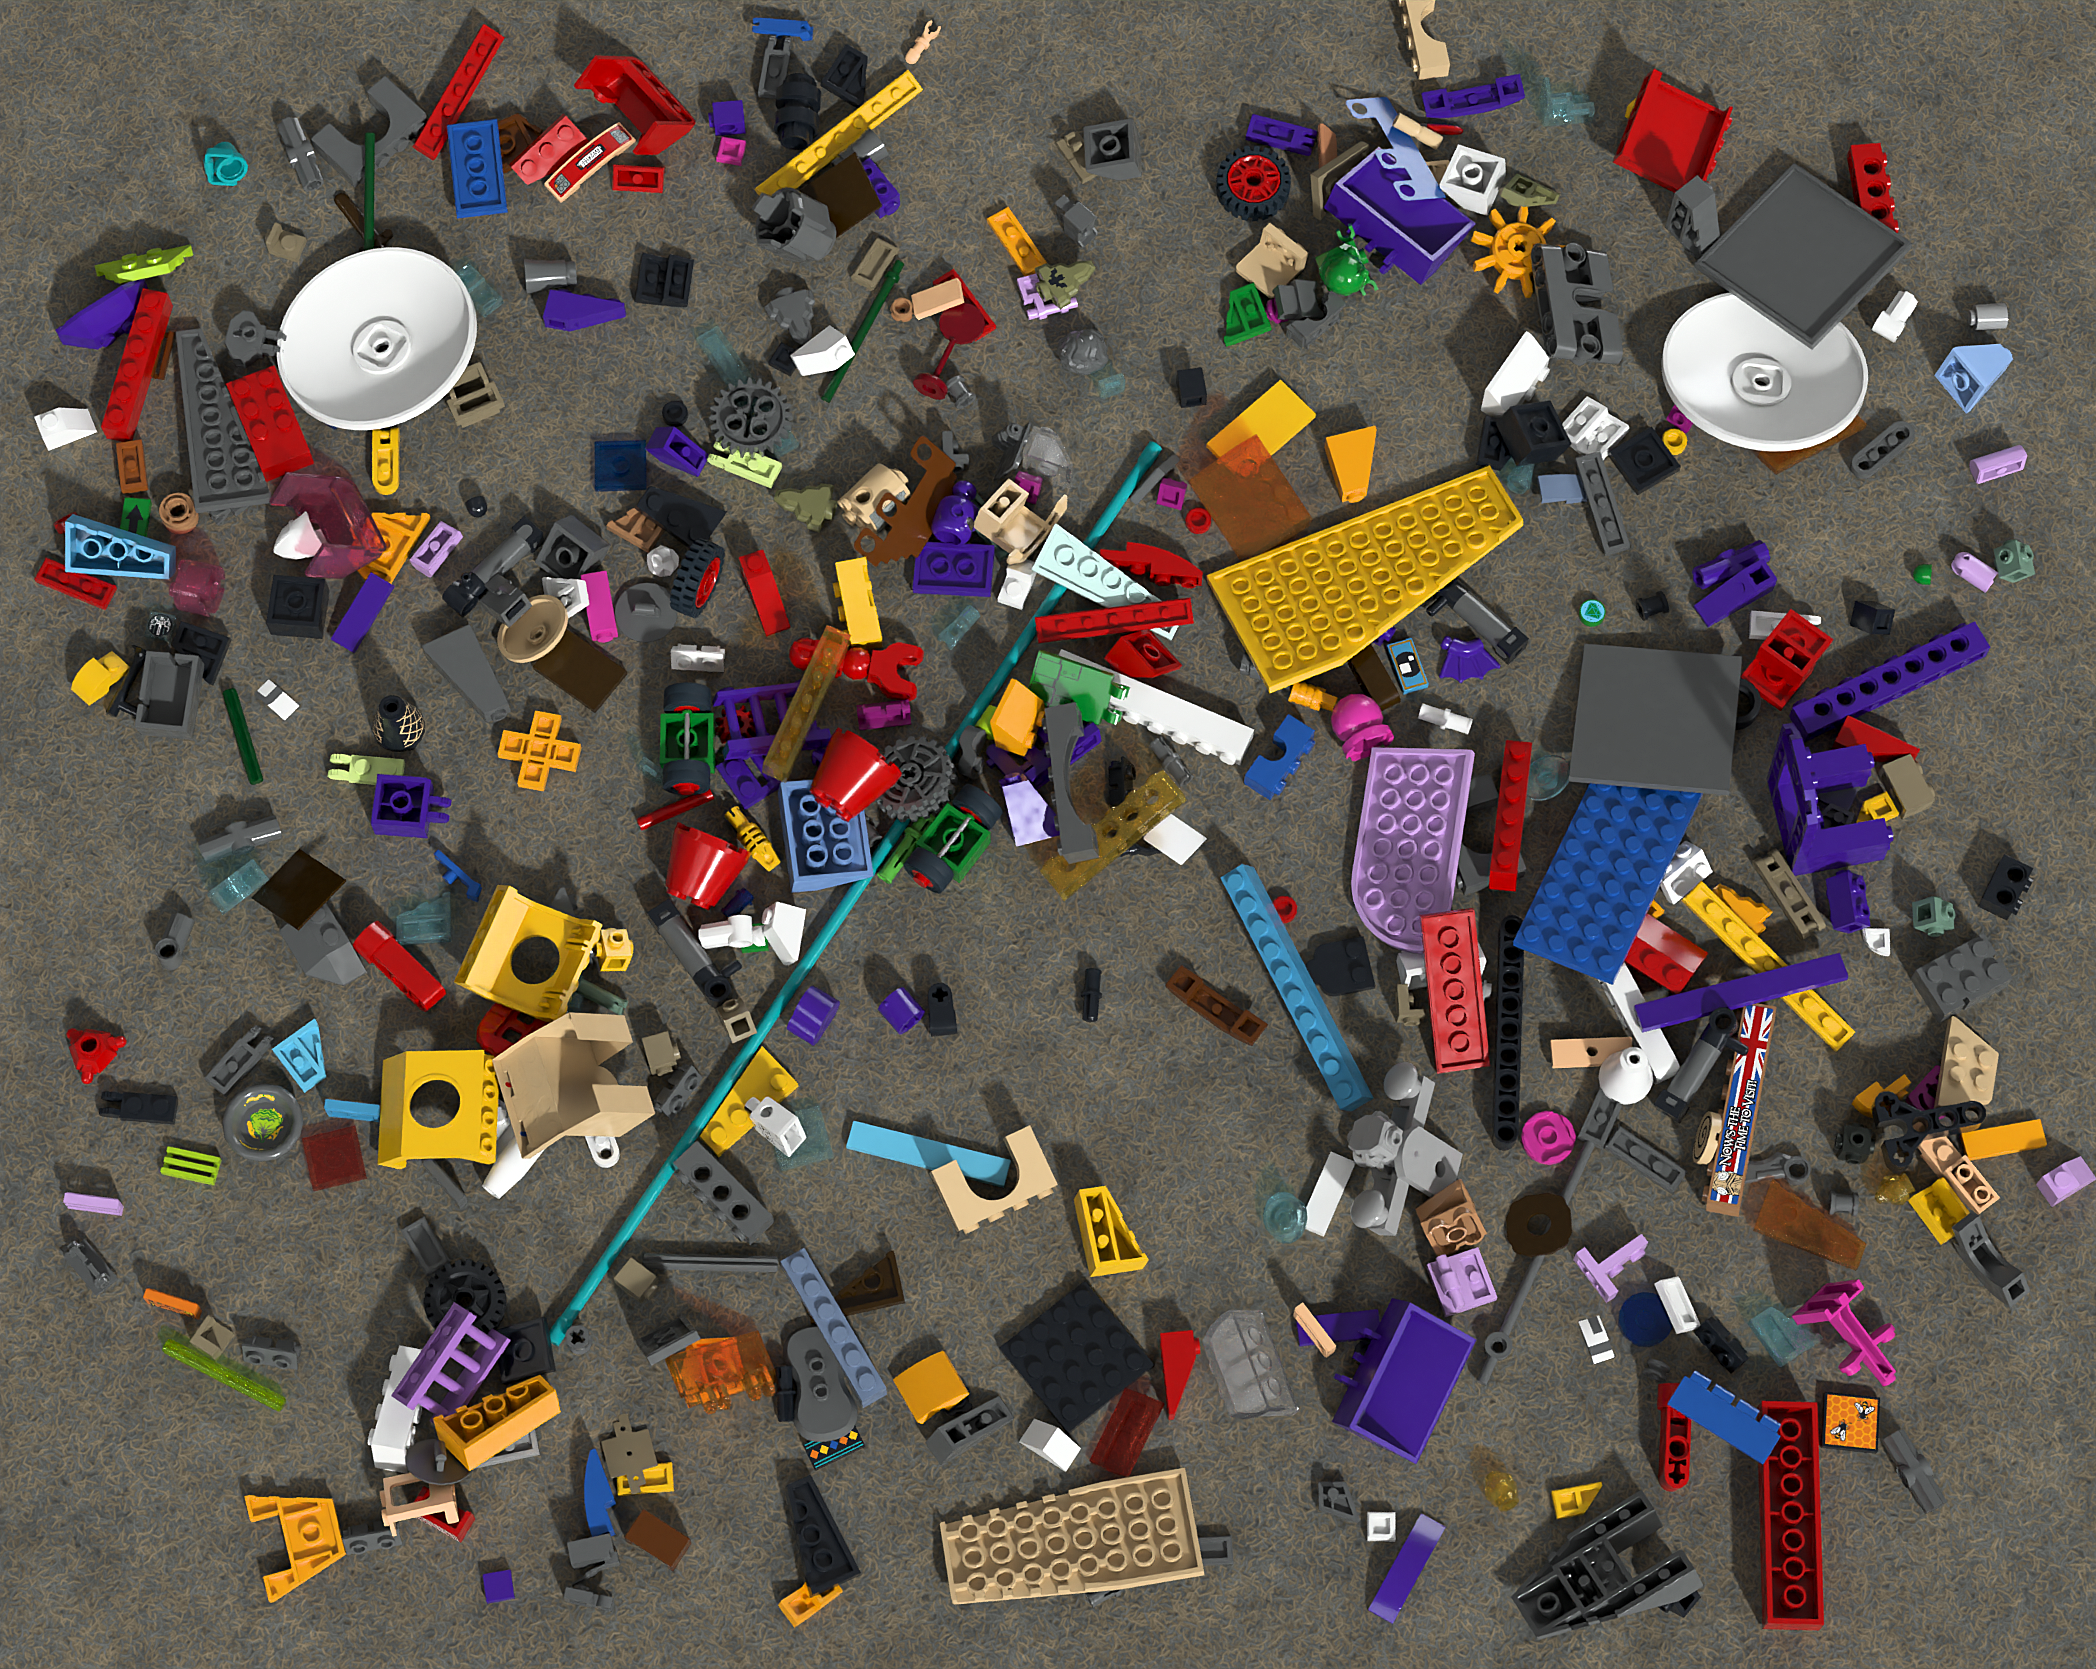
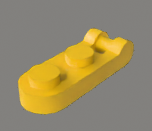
[372,427,400,495]

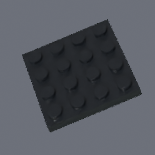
[999,1281,1154,1434]

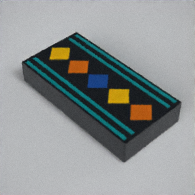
[803,1425,865,1471]

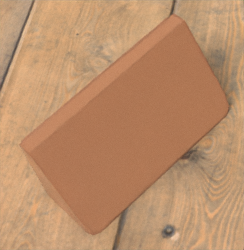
[1317,124,1337,169]

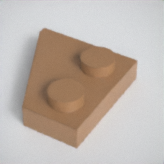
[606,508,665,553]

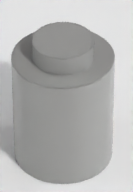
[1968,303,2008,330]

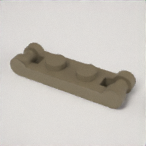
[1752,848,1826,940]

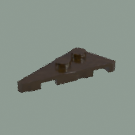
[809,1250,905,1324]

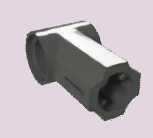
[155,913,195,970]

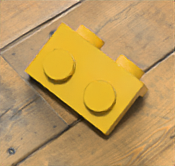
[1908,1177,1970,1245]

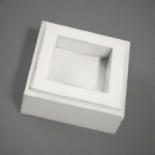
[1367,1512,1396,1542]

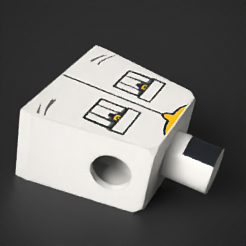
[744,1097,807,1157]

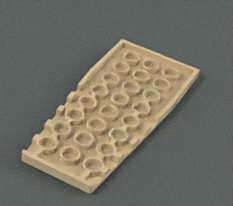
[940,1468,1204,1605]

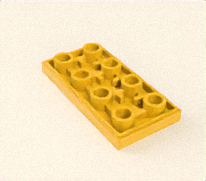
[1206,380,1316,481]

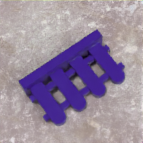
[986,720,1102,790]

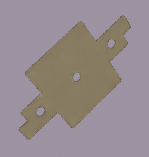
[601,1414,658,1494]

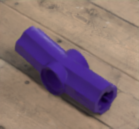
[1692,540,1771,590]

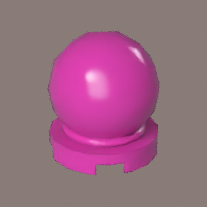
[1331,694,1394,761]

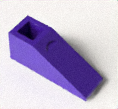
[543,289,626,331]
[1694,559,1777,627]

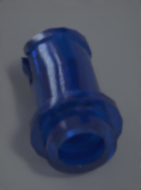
[721,888,754,918]

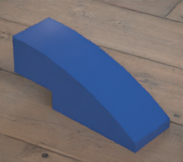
[584,1449,616,1537]

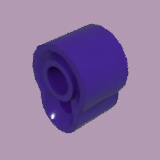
[787,985,840,1046]

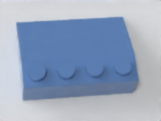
[778,780,873,893]

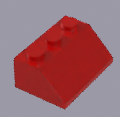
[1624,914,1708,995]

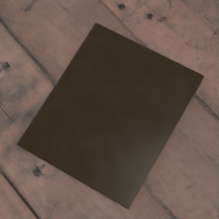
[800,152,883,238]
[252,849,346,931]

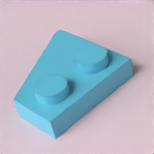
[272,1019,326,1093]

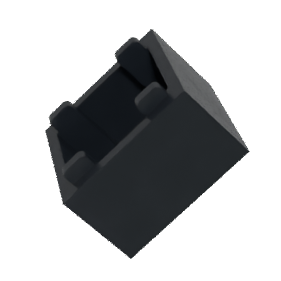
[1496,400,1572,466]
[266,575,330,639]

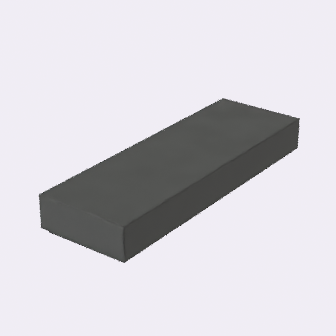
[1604,1126,1688,1194]

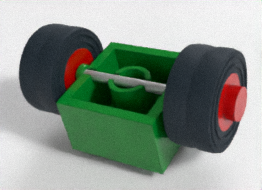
[660,682,716,795]
[904,784,1003,894]

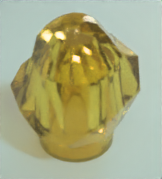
[1875,1172,1916,1205]
[1485,1471,1519,1512]

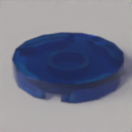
[1618,1292,1673,1348]

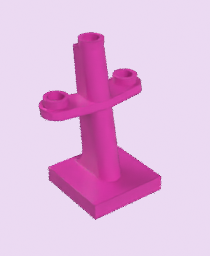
[1792,1279,1896,1386]

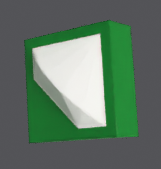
[741,923,769,953]

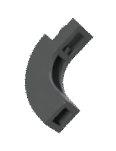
[1952,1211,2030,1307]

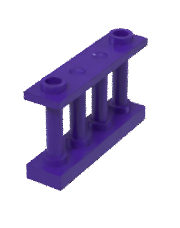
[712,678,831,760]

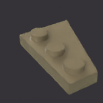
[1311,141,1369,220]

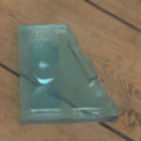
[396,892,451,945]
[1747,1306,1824,1368]

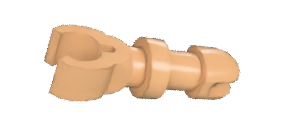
[905,20,941,64]

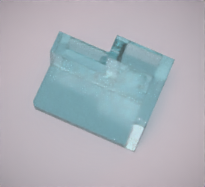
[1539,77,1595,127]

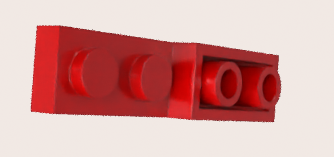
[1100,542,1203,588]

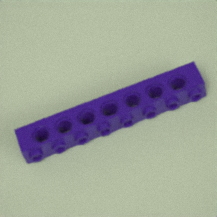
[1789,621,1991,743]

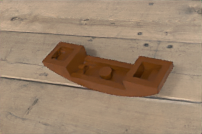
[1165,965,1268,1046]

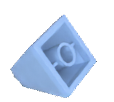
[1934,344,2013,413]

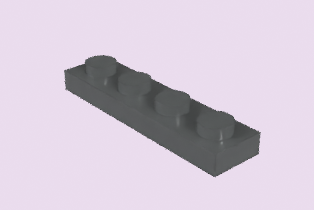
[1575,451,1630,556]

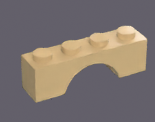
[1397,0,1450,80]

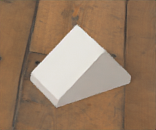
[1019,1419,1081,1472]

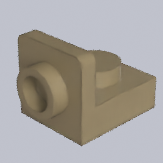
[265,222,307,262]
[1395,984,1426,1026]

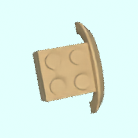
[974,478,1067,565]

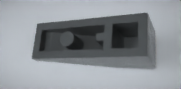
[925,1396,1014,1465]

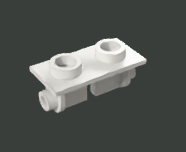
[671,643,725,672]

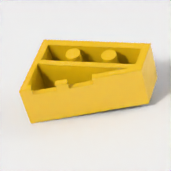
[832,557,883,650]
[1074,1186,1148,1277]

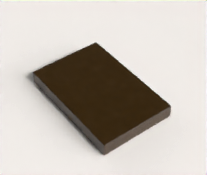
[533,628,627,713]

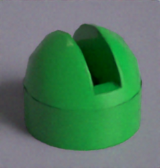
[1913,564,1932,585]

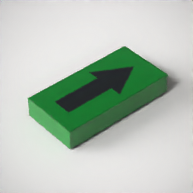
[120,497,152,537]

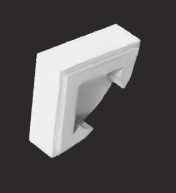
[1861,928,1890,956]

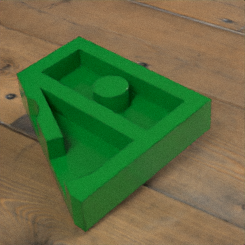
[1224,283,1272,347]

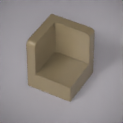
[189,1315,234,1362]

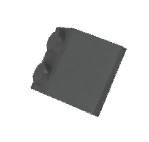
[1084,118,1142,181]
[535,515,611,580]

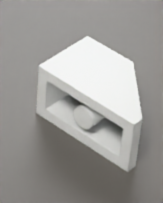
[790,325,855,376]
[34,408,97,451]
[762,902,806,966]

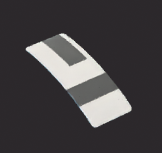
[1579,1316,1614,1364]

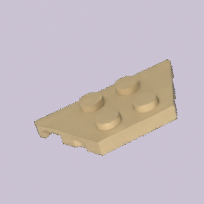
[1934,1016,1999,1108]

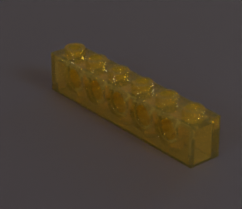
[1040,769,1187,901]

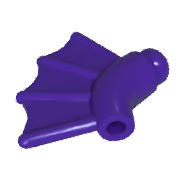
[1439,636,1501,683]

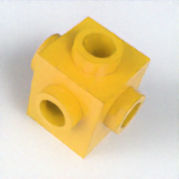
[593,928,633,971]

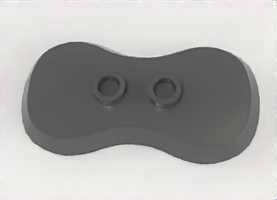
[783,1325,858,1442]

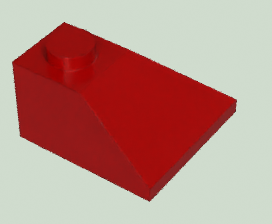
[1104,630,1182,678]

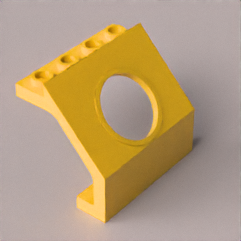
[454,885,603,1023]
[377,1050,499,1169]

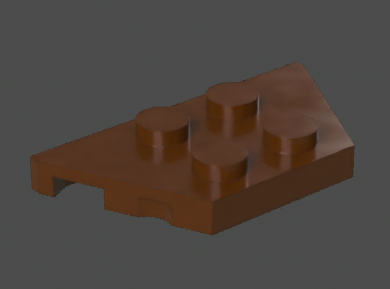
[498,113,543,174]

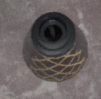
[373,695,425,752]

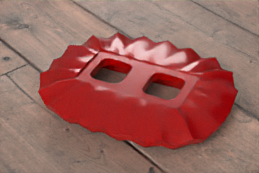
[476,1003,549,1057]

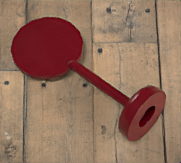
[913,303,985,400]

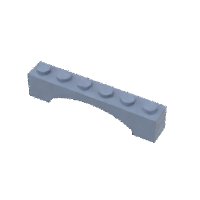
[780,1248,887,1408]

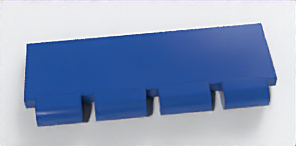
[1667,1370,1781,1465]

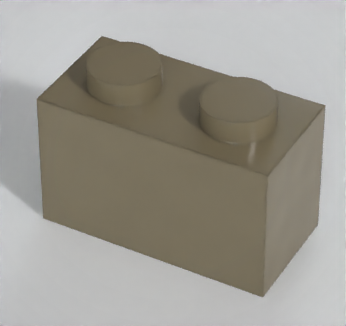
[1878,754,1935,819]

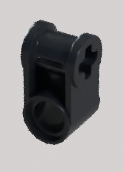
[928,983,958,1037]

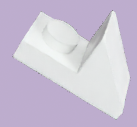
[998,559,1037,610]

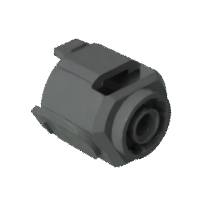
[752,188,836,262]

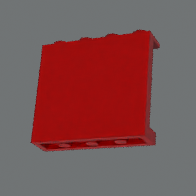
[1613,69,1733,193]

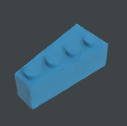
[65,514,176,579]

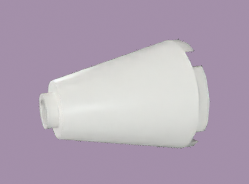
[1598,1047,1653,1104]

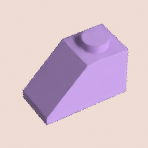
[2036,1156,2096,1207]

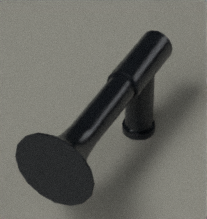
[106,645,147,717]

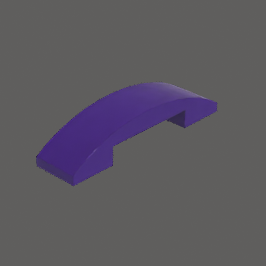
[1421,74,1525,118]
[1368,1513,1446,1624]

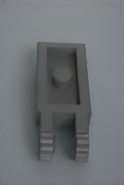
[758,34,792,99]
[205,1025,274,1097]

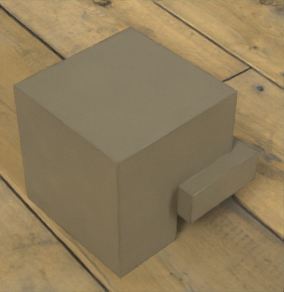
[447,362,505,428]

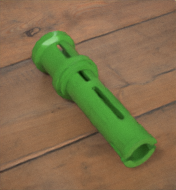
[877,814,935,884]

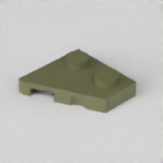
[1501,174,1560,207]

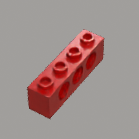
[1847,143,1899,233]

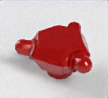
[66,1028,127,1084]

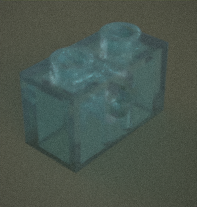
[207,859,269,915]

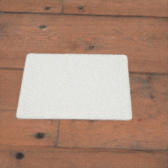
[1143,812,1207,865]

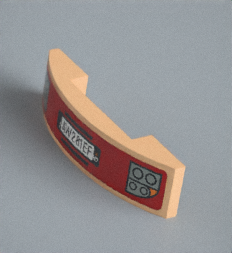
[544,122,636,203]

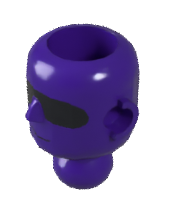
[931,481,979,545]

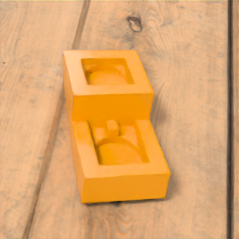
[778,1582,843,1628]

